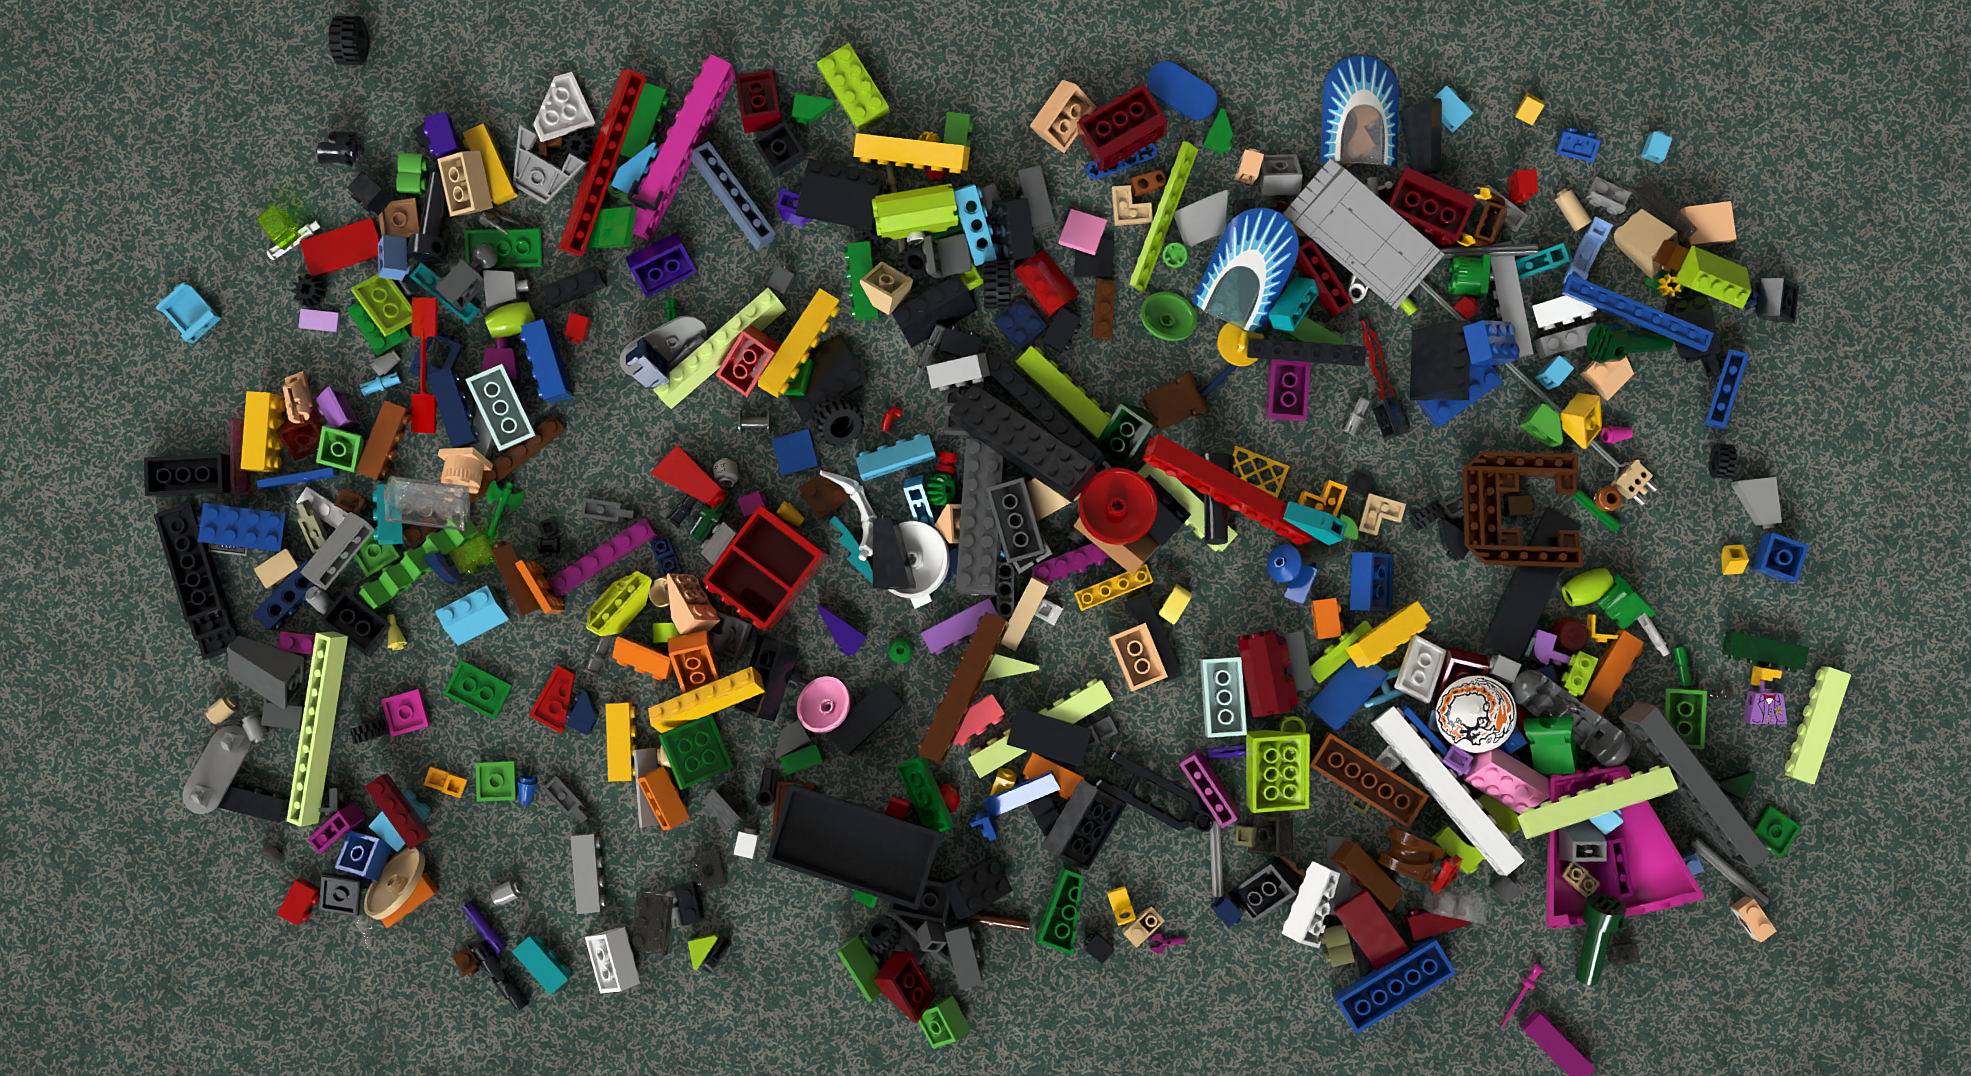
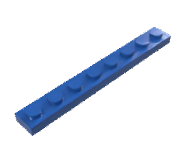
[1561,274,1714,352]

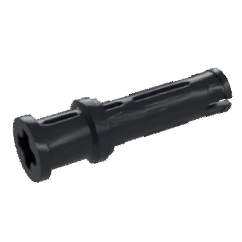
[666,495,698,528]

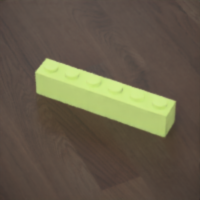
[1137,462,1238,552]
[1785,666,1851,784]

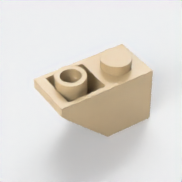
[1122,906,1165,948]

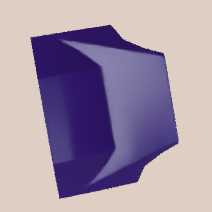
[775,189,812,227]

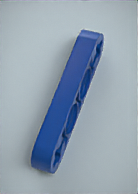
[1086,143,1157,180]

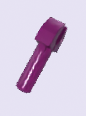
[1149,932,1186,953]

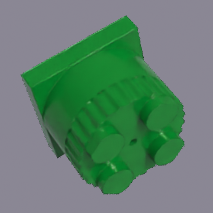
[1446,254,1491,300]
[1597,573,1656,630]

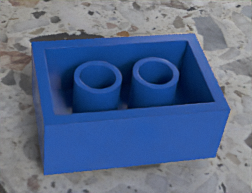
[1463,320,1520,366]

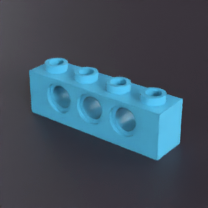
[953,184,998,266]

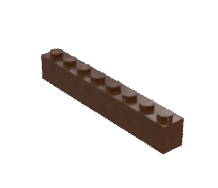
[918,612,1009,766]

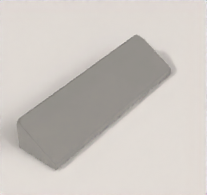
[633,748,660,828]

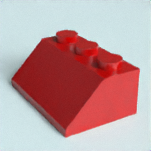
[1014,250,1079,318]

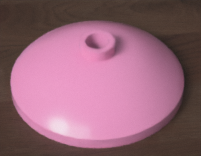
[797,676,850,733]

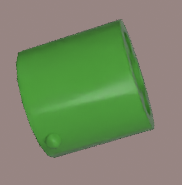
[1163,242,1190,268]

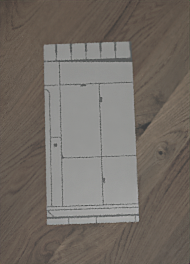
[1283,157,1444,310]

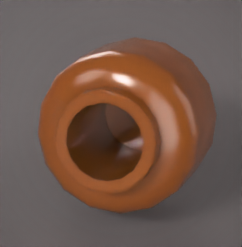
[1593,486,1622,512]

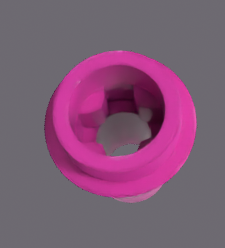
[1601,425,1633,444]

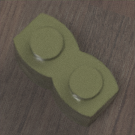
[1319,922,1355,967]

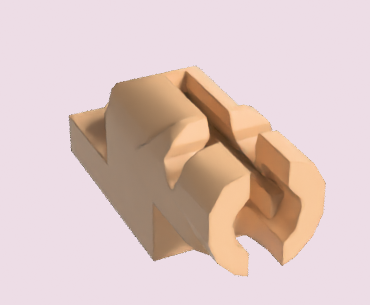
[282,371,313,423]

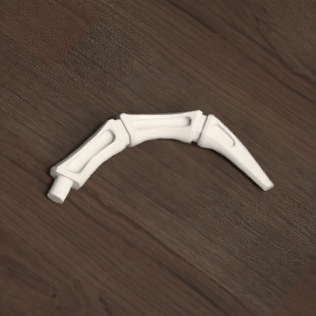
[820,470,877,561]

